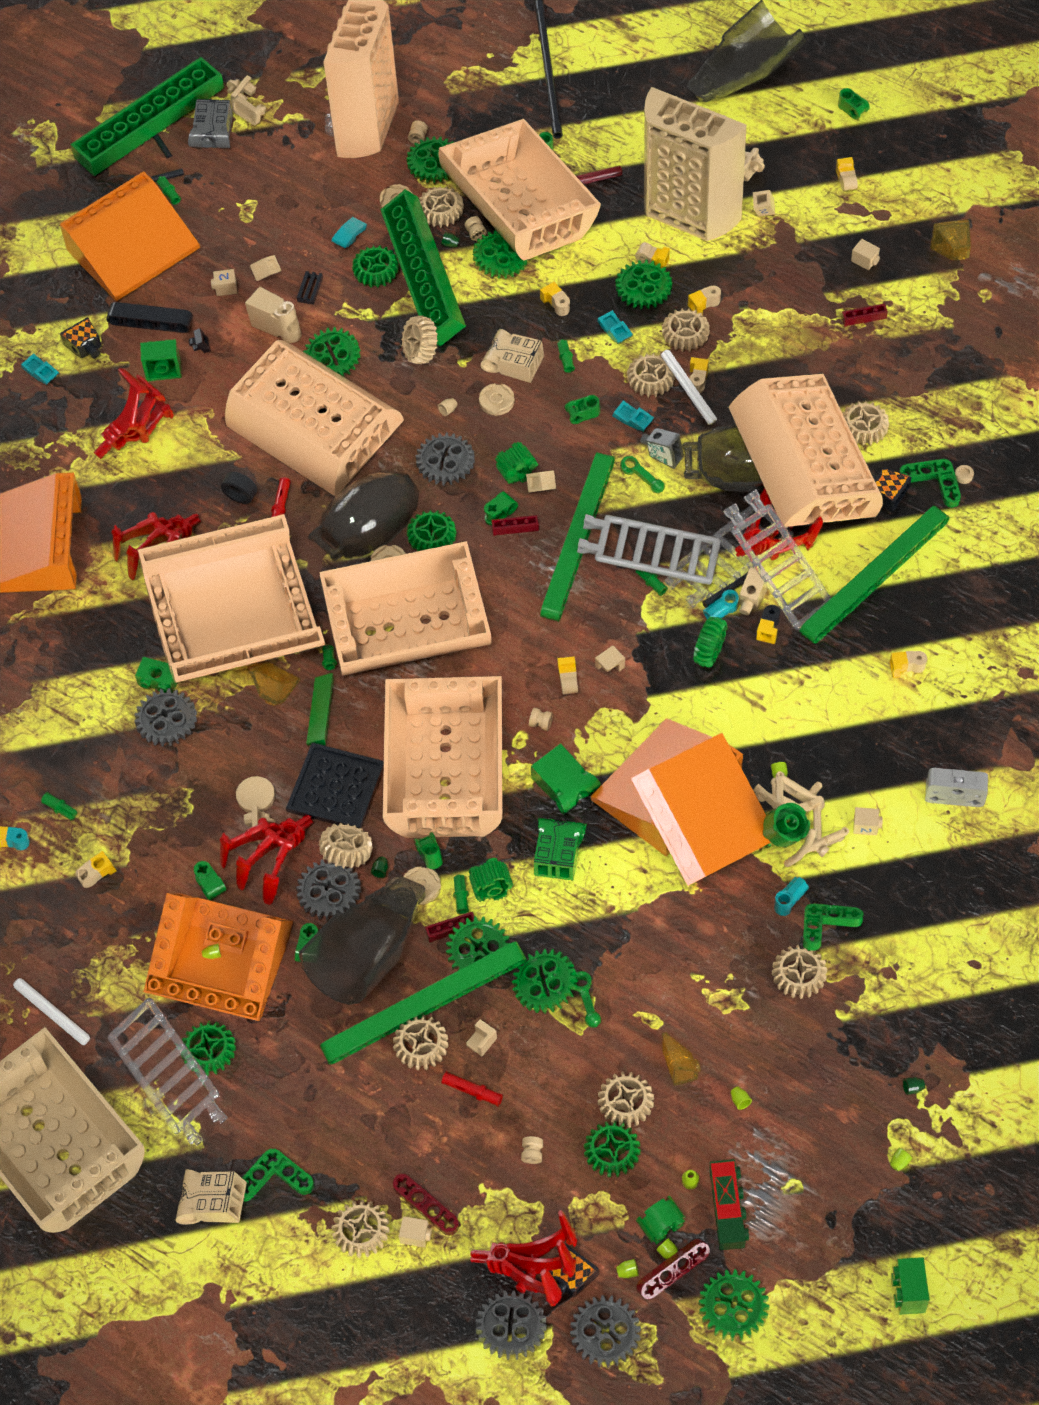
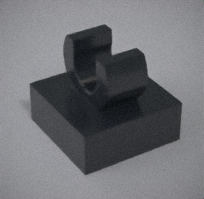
[188,328,211,354]

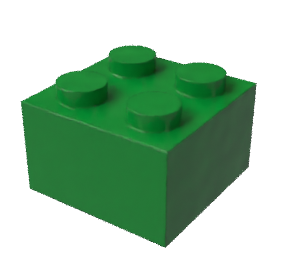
[140,339,182,381]
[891,1257,930,1315]

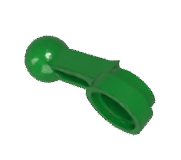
[620,456,665,493]
[573,971,601,1028]

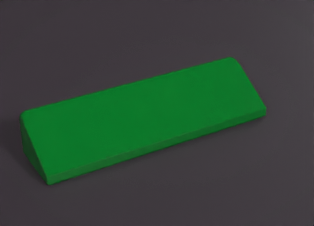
[306,673,334,746]

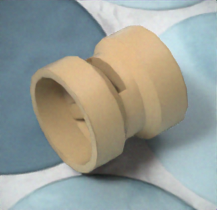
[408,121,428,144]
[465,216,487,241]
[529,708,553,731]
[521,1136,543,1164]

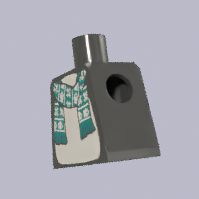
[641,428,684,469]

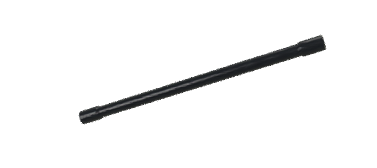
[534,0,563,139]

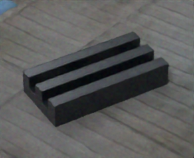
[297,271,323,305]

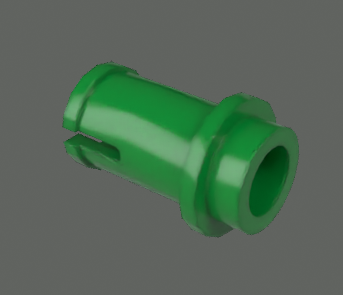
[322,645,337,670]

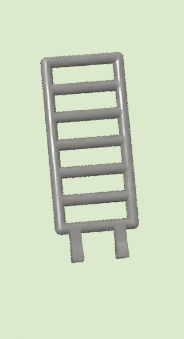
[577,514,721,585]

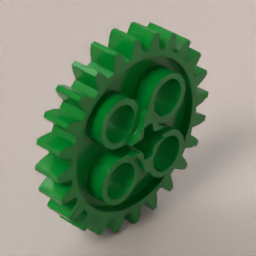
[406,136,454,183]
[472,230,528,279]
[616,259,672,309]
[303,327,361,377]
[446,916,510,971]
[512,949,578,1014]
[698,1269,769,1341]

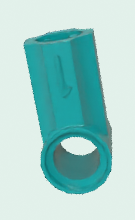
[703,590,739,619]
[774,877,809,916]

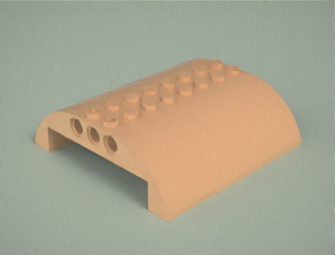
[138,514,325,683]

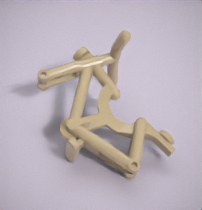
[753,771,849,867]

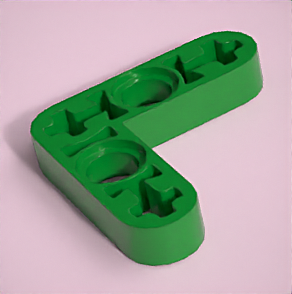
[900,459,961,508]
[803,904,864,951]
[242,1149,314,1202]

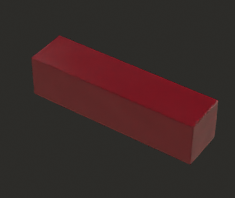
[841,303,888,327]
[492,515,539,536]
[425,911,474,943]

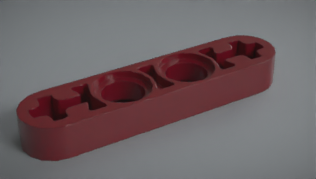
[393,1174,459,1236]
[636,1239,710,1299]

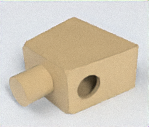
[739,567,769,615]

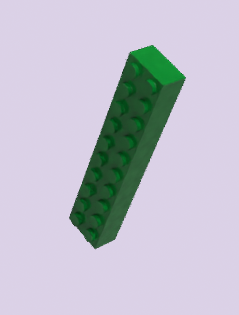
[70,57,224,176]
[380,189,466,346]

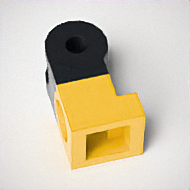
[756,605,780,644]

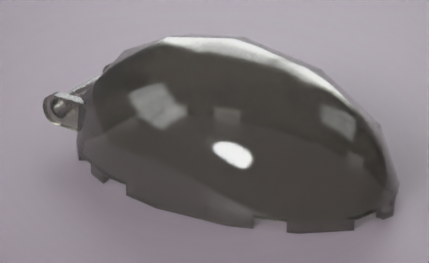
[682,423,765,493]
[308,469,419,561]

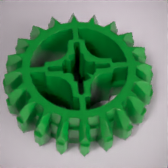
[352,245,399,288]
[407,509,457,552]
[693,616,727,667]
[180,1020,236,1076]
[584,1121,641,1178]

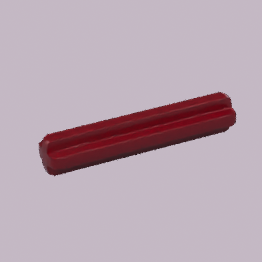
[576,165,622,184]

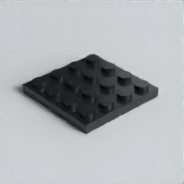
[286,742,384,829]

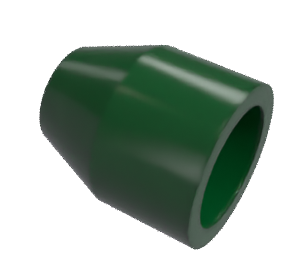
[441,232,460,247]
[370,856,388,878]
[903,1077,925,1095]

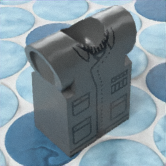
[188,99,233,148]

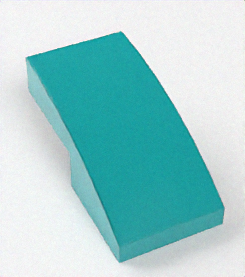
[332,217,367,248]
[597,310,633,344]
[21,353,59,385]
[612,400,654,431]

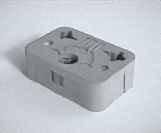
[925,768,988,807]

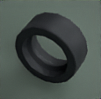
[221,472,257,504]

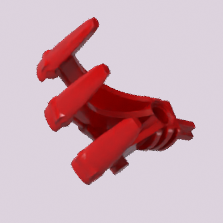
[94,368,174,459]
[735,489,823,560]
[112,512,201,580]
[219,815,313,905]
[470,1210,577,1306]

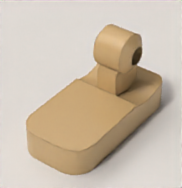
[232,96,266,125]

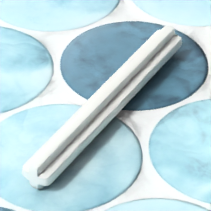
[661,350,717,425]
[13,978,90,1045]

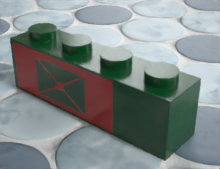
[709,1159,749,1251]

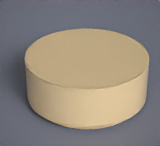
[955,465,974,484]

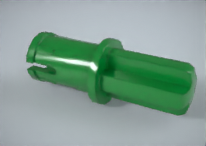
[157,176,181,205]
[557,339,575,373]
[636,570,668,596]
[41,792,78,820]
[453,874,469,914]

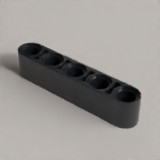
[106,302,193,333]

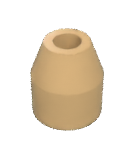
[438,398,457,416]

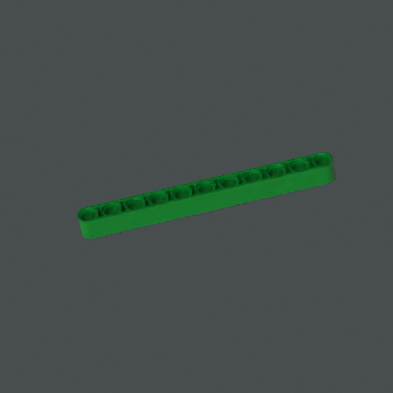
[540,452,615,621]
[800,506,950,644]
[320,942,527,1065]

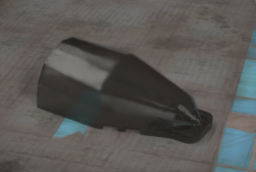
[687,0,806,102]
[299,877,426,1005]

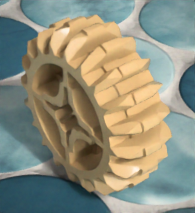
[419,185,464,228]
[662,308,710,352]
[401,316,438,364]
[627,353,675,398]
[843,401,889,446]
[319,823,373,869]
[772,945,827,999]
[393,1015,449,1070]
[598,1072,654,1128]
[332,1200,390,1259]

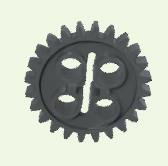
[416,432,475,486]
[134,688,197,747]
[296,859,361,921]
[476,1291,546,1360]
[570,1295,641,1368]

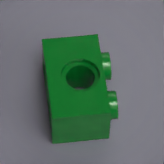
[135,657,178,693]

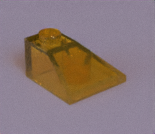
[930,219,971,260]
[250,662,300,706]
[661,1032,701,1086]

